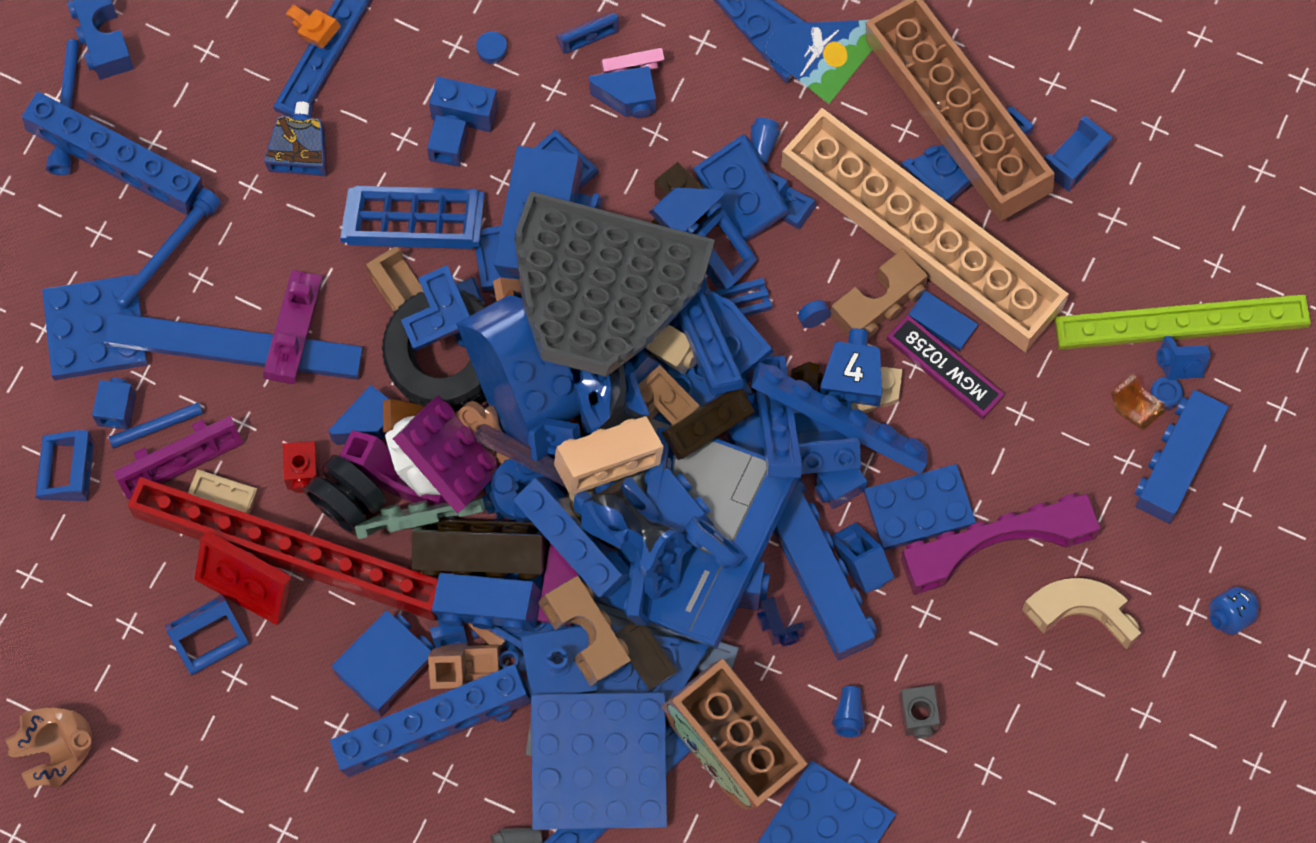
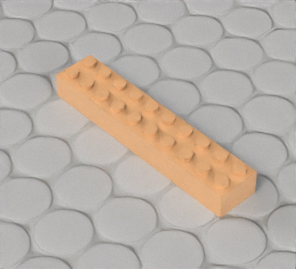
[781,108,1069,353]

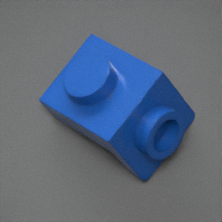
[1156,336,1211,380]
[528,418,581,461]

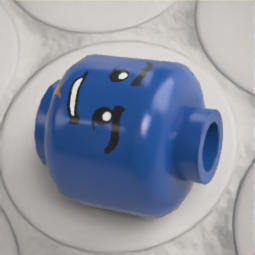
[1209,586,1259,635]

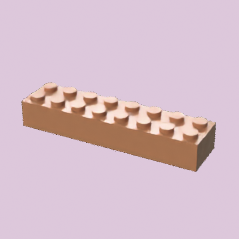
[865,0,1054,222]

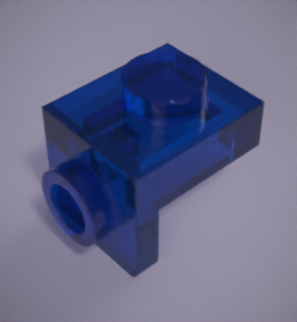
[757,597,805,647]

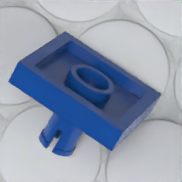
[521,626,597,697]

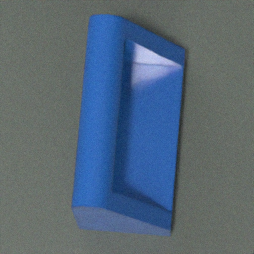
[692,208,757,289]
[35,430,94,502]
[164,595,249,676]

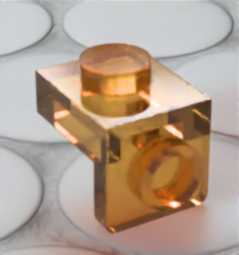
[1111,374,1166,431]

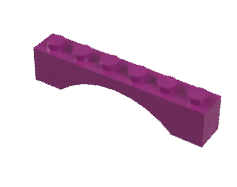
[901,493,1100,595]

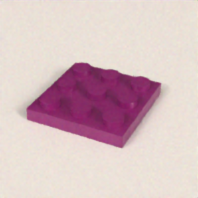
[392,395,499,514]

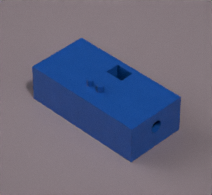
[494,146,584,279]

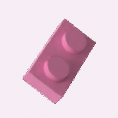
[600,48,664,74]

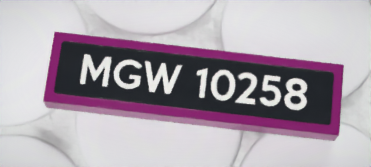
[887,315,1004,420]

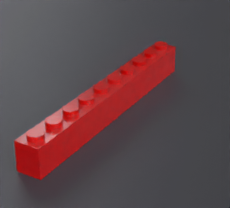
[128,477,438,621]

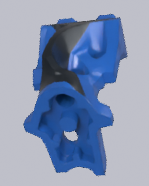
[574,362,649,434]
[573,476,692,600]

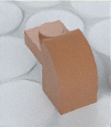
[428,643,500,689]

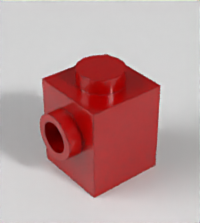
[283,441,319,493]

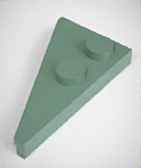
[355,498,485,539]

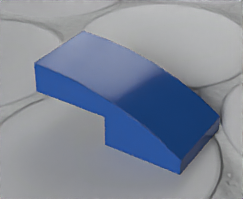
[767,171,817,230]

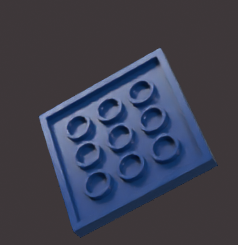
[531,693,667,830]

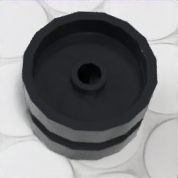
[303,455,386,536]

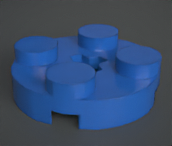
[490,455,554,522]

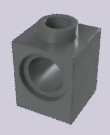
[899,685,940,739]

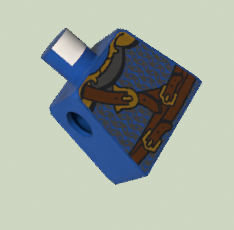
[264,102,327,176]

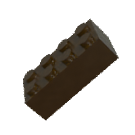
[412,519,550,579]

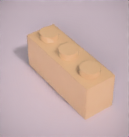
[554,416,663,496]

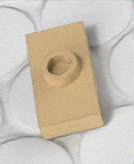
[188,469,258,514]

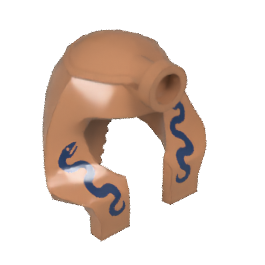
[5,708,92,789]

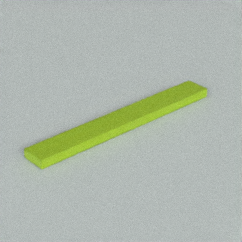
[1054,294,1311,350]

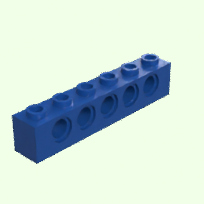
[21,91,203,216]
[330,664,531,777]

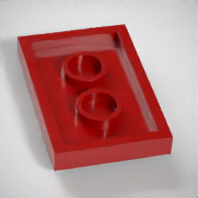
[194,531,291,625]

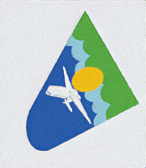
[766,20,872,104]

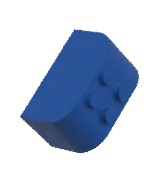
[456,295,581,445]

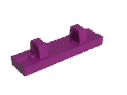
[263,270,322,385]
[113,416,243,499]

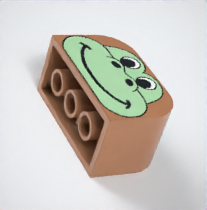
[662,658,807,810]

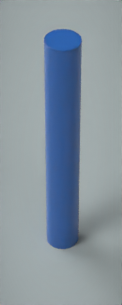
[109,402,203,448]

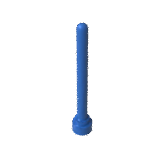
[46,39,79,176]
[116,188,221,308]

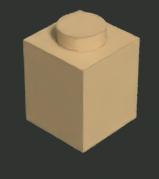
[646,324,697,375]

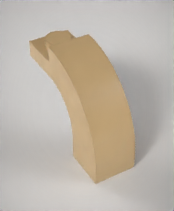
[1022,578,1141,650]

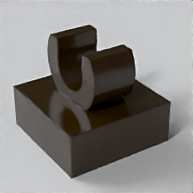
[791,362,824,392]

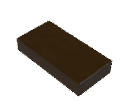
[615,622,677,691]

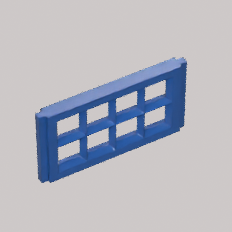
[340,186,485,249]

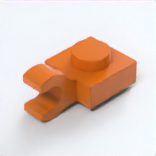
[285,5,341,49]

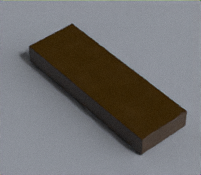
[662,389,755,460]

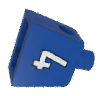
[820,328,882,407]

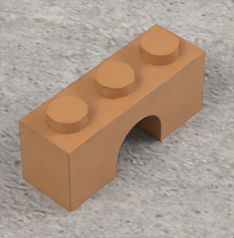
[830,249,928,339]
[538,576,631,687]

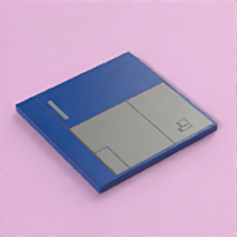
[579,416,799,649]

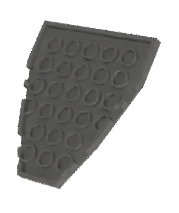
[514,191,715,377]

